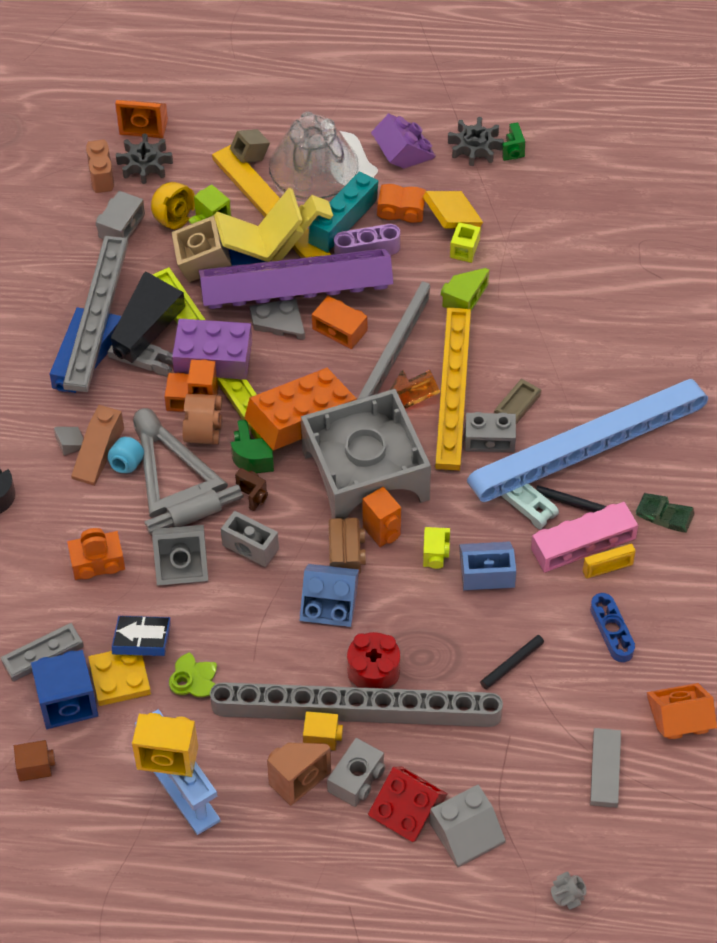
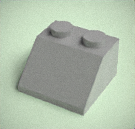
[152,525,208,585]
[430,785,506,868]

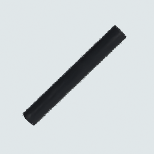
[536,485,607,513]
[480,635,544,689]

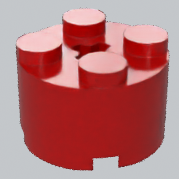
[347,632,400,689]

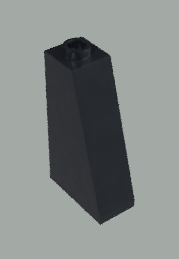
[111,271,185,363]

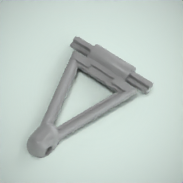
[133,408,243,535]

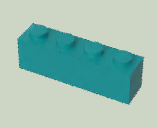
[308,171,379,253]

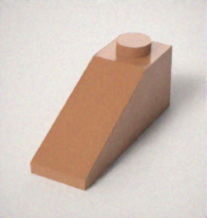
[71,405,124,486]

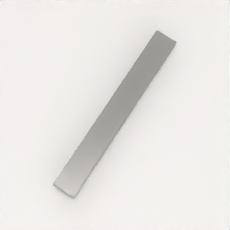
[63,236,128,392]
[357,281,430,400]

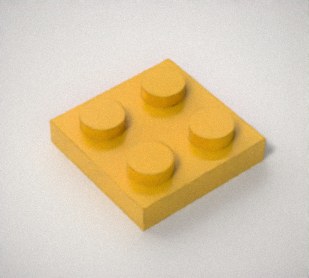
[88,651,151,706]

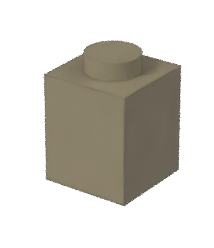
[230,129,270,163]

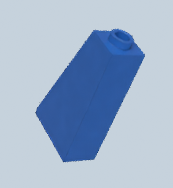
[49,307,122,393]

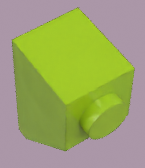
[441,268,489,311]

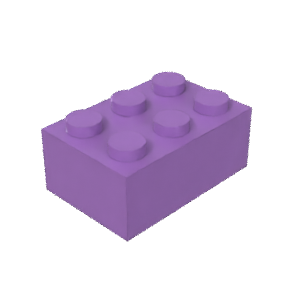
[172,319,252,380]

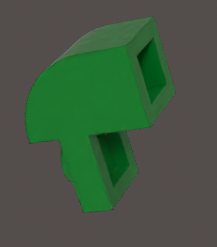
[230,420,274,473]

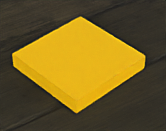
[423,191,483,228]

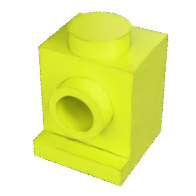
[450,222,481,263]
[423,527,450,569]

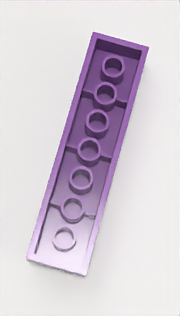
[199,249,393,309]

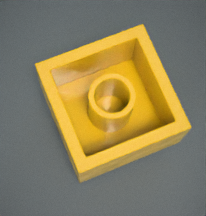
[132,713,198,777]

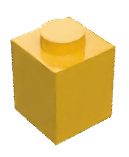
[303,711,343,751]

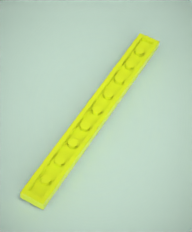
[152,267,261,439]

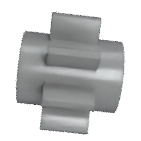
[551,872,587,910]

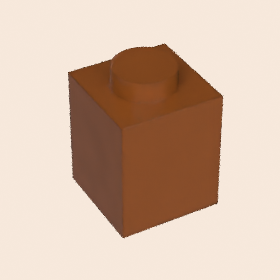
[13,740,56,782]

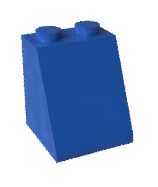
[31,650,99,730]

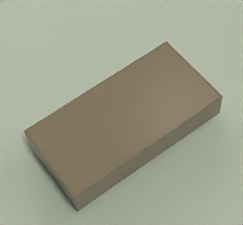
[494,379,542,424]

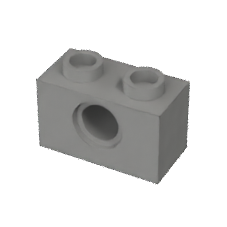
[221,510,279,567]
[327,738,386,807]

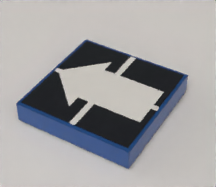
[112,616,171,656]

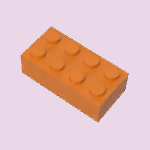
[244,368,357,451]

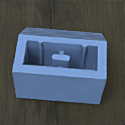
[459,542,516,590]
[299,564,359,627]

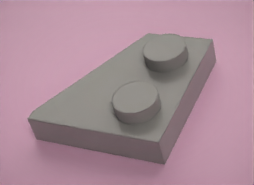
[250,298,305,340]

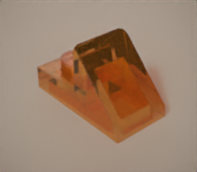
[389,370,441,409]

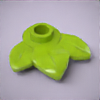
[169,652,217,697]

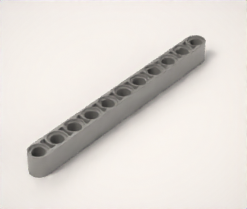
[210,682,503,727]

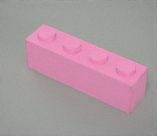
[531,502,638,573]

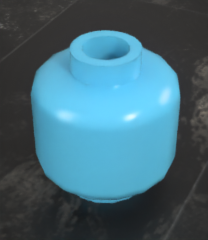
[107,437,144,474]

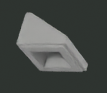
[54,427,84,455]

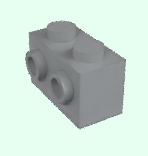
[96,191,145,239]
[465,412,516,452]

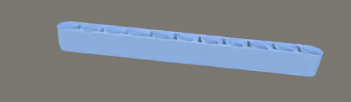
[467,379,708,502]

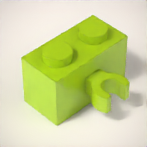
[189,184,231,224]

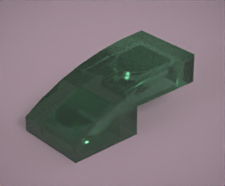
[636,493,695,533]

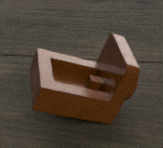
[235,468,268,511]

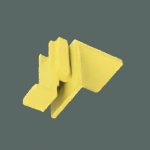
[214,188,333,262]

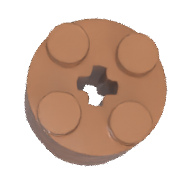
[183,394,222,445]

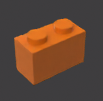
[312,296,368,349]
[362,486,401,547]

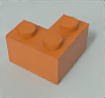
[164,359,218,412]

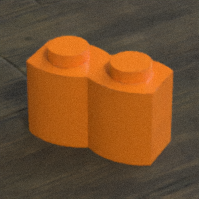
[377,184,426,223]

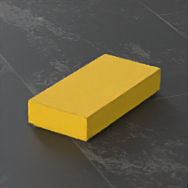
[583,544,636,578]

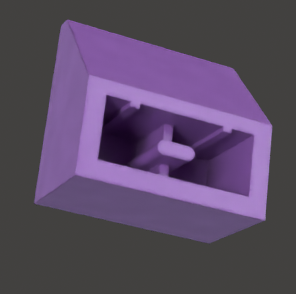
[371,113,436,169]

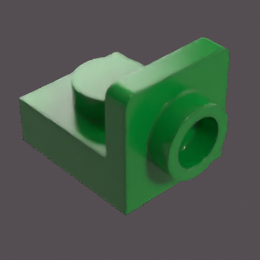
[502,122,526,161]

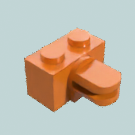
[67,528,125,580]

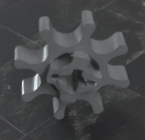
[448,117,504,166]
[116,134,173,184]

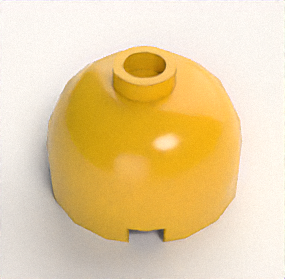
[151,182,195,230]

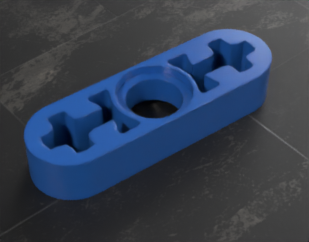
[590,593,635,662]

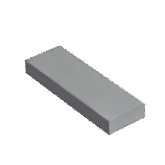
[0,623,84,682]
[590,728,621,808]

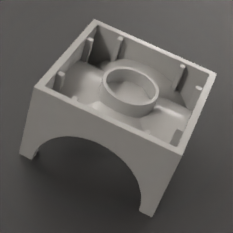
[301,389,431,520]

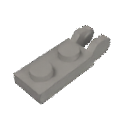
[107,344,173,377]

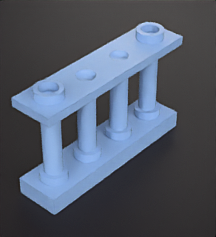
[135,709,221,835]

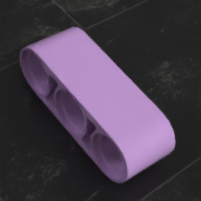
[334,224,400,255]

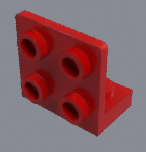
[368,766,448,842]

